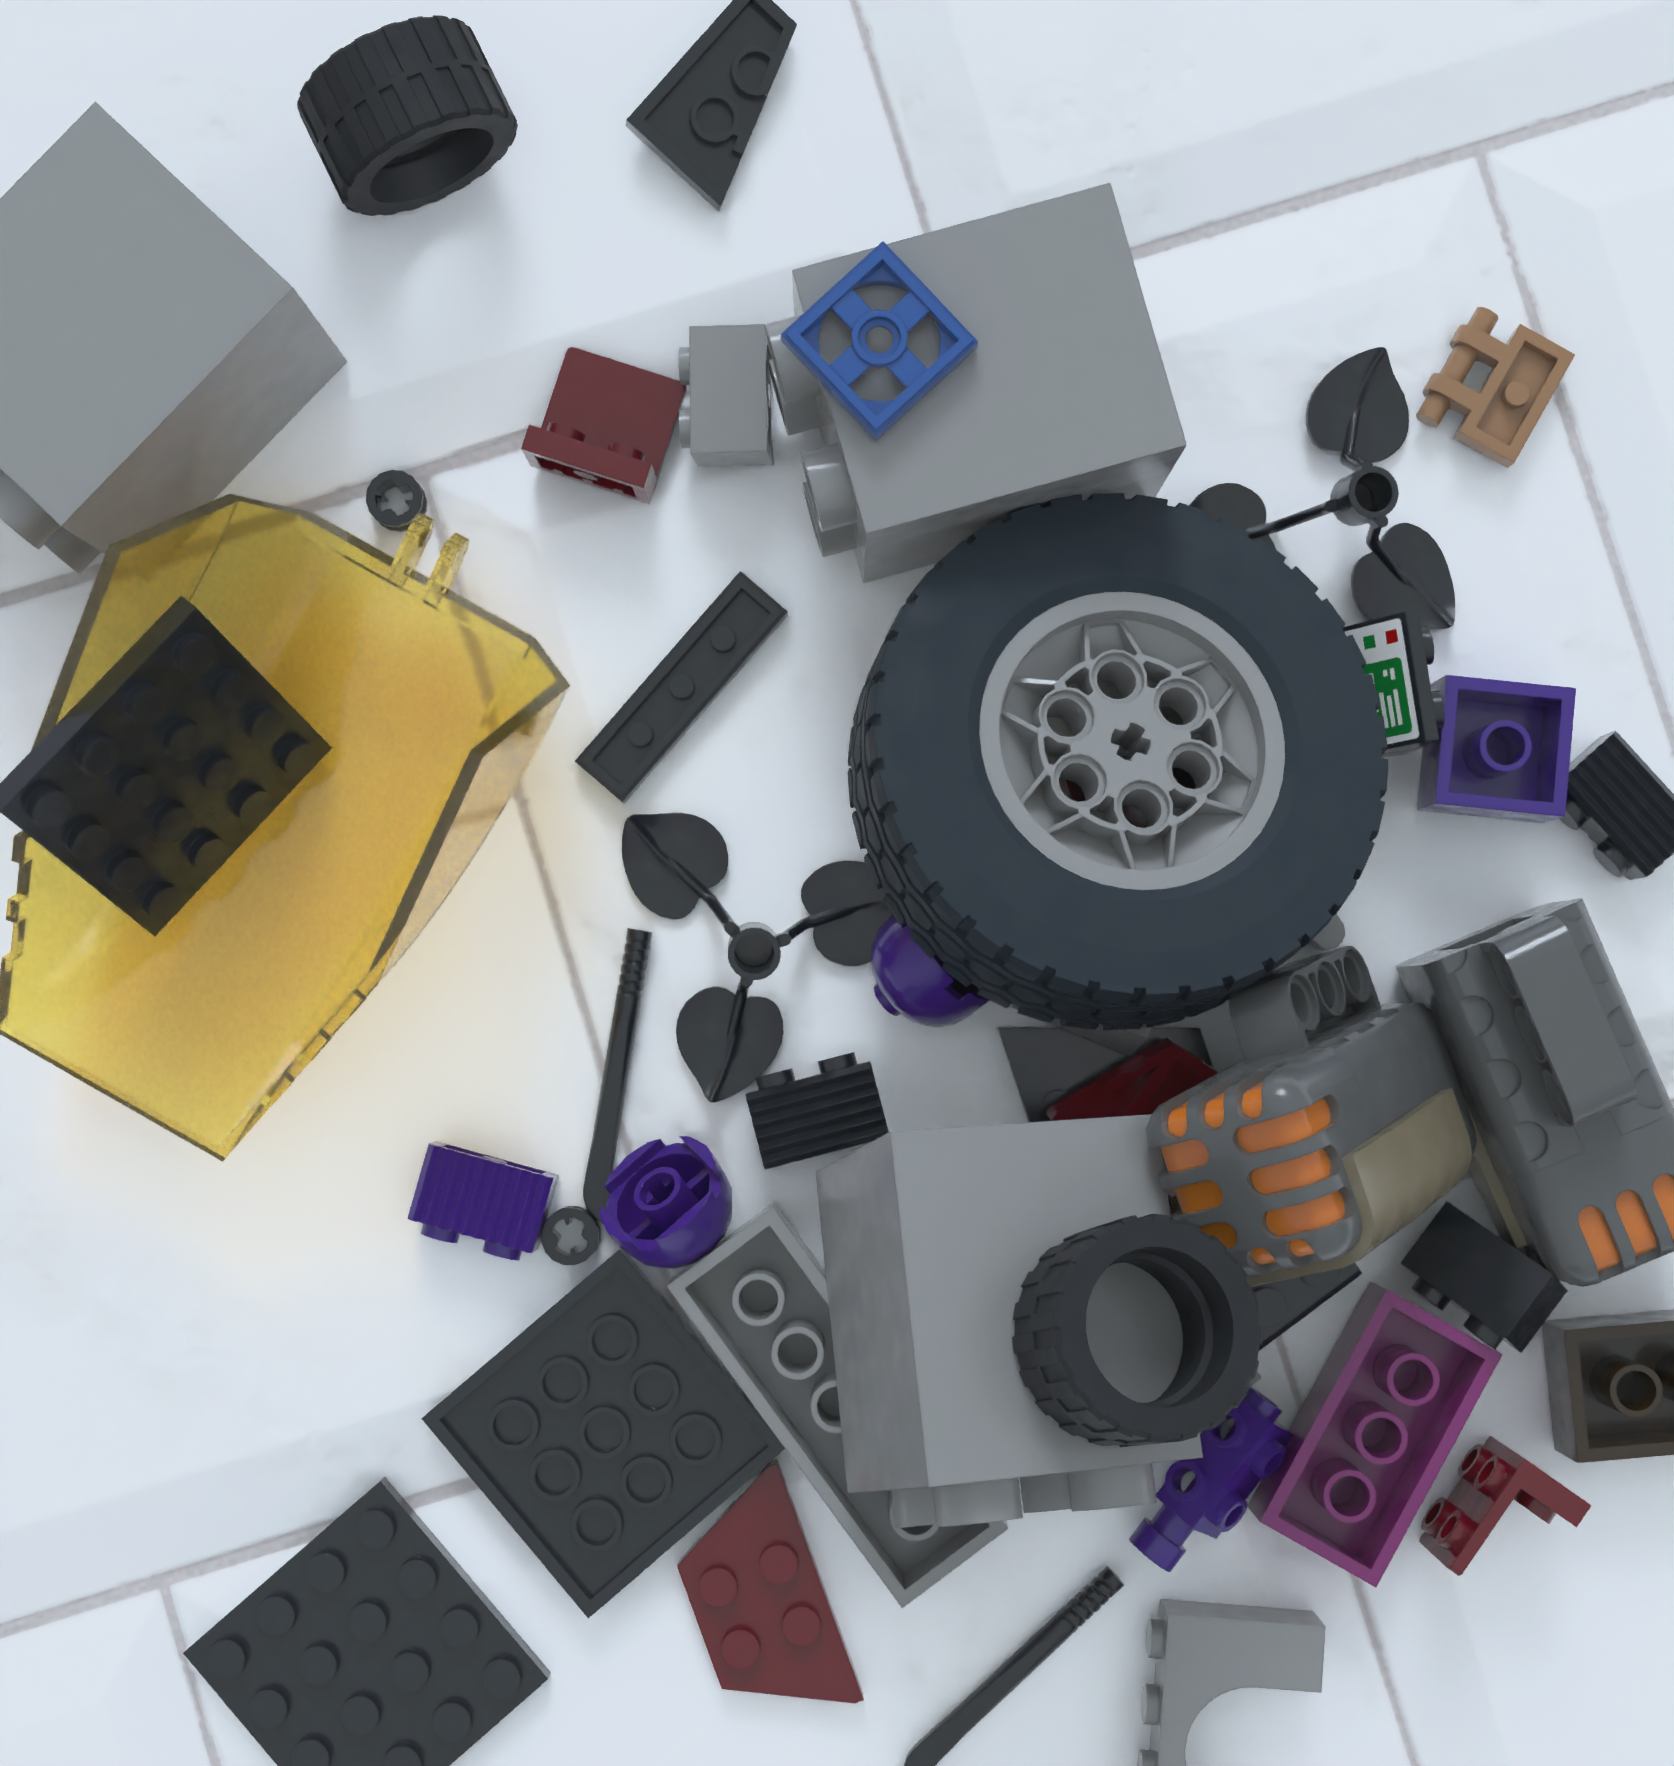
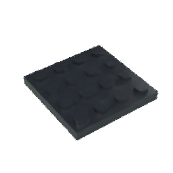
[0,596,332,937]
[421,1248,785,1619]
[183,1477,551,1766]

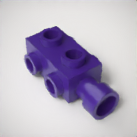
[1129,1387,1294,1572]

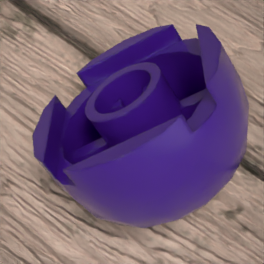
[871,914,990,1027]
[599,1136,732,1269]

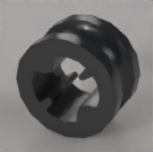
[366,470,428,532]
[541,1206,601,1265]

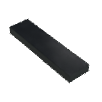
[575,571,788,804]

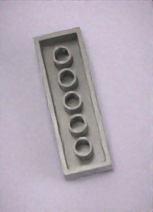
[667,1201,1009,1608]

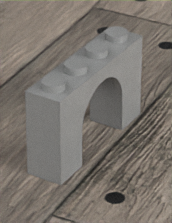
[1137,1599,1326,1766]

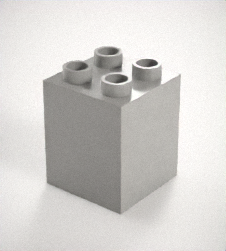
[0,101,348,576]
[764,182,1187,583]
[815,1114,1203,1528]

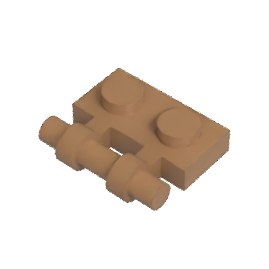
[1416,307,1576,468]

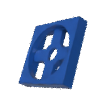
[781,241,978,442]

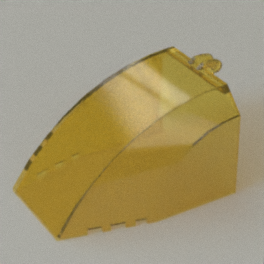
[0,494,570,1162]

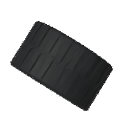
[297,15,518,216]
[1012,1214,1262,1447]

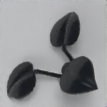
[1189,347,1455,630]
[621,812,892,1103]

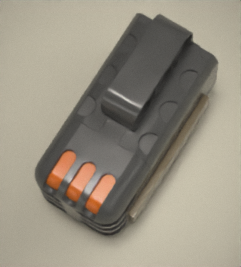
[1395,898,1674,1287]
[1146,946,1477,1287]

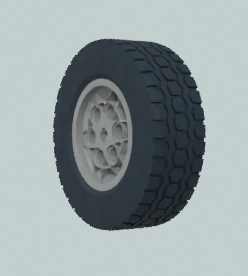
[847,493,1388,1030]

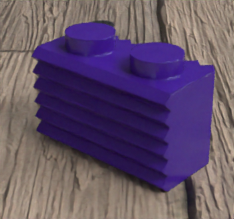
[407,1141,559,1261]

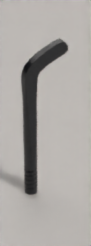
[583,928,652,1224]
[904,1565,1125,1766]

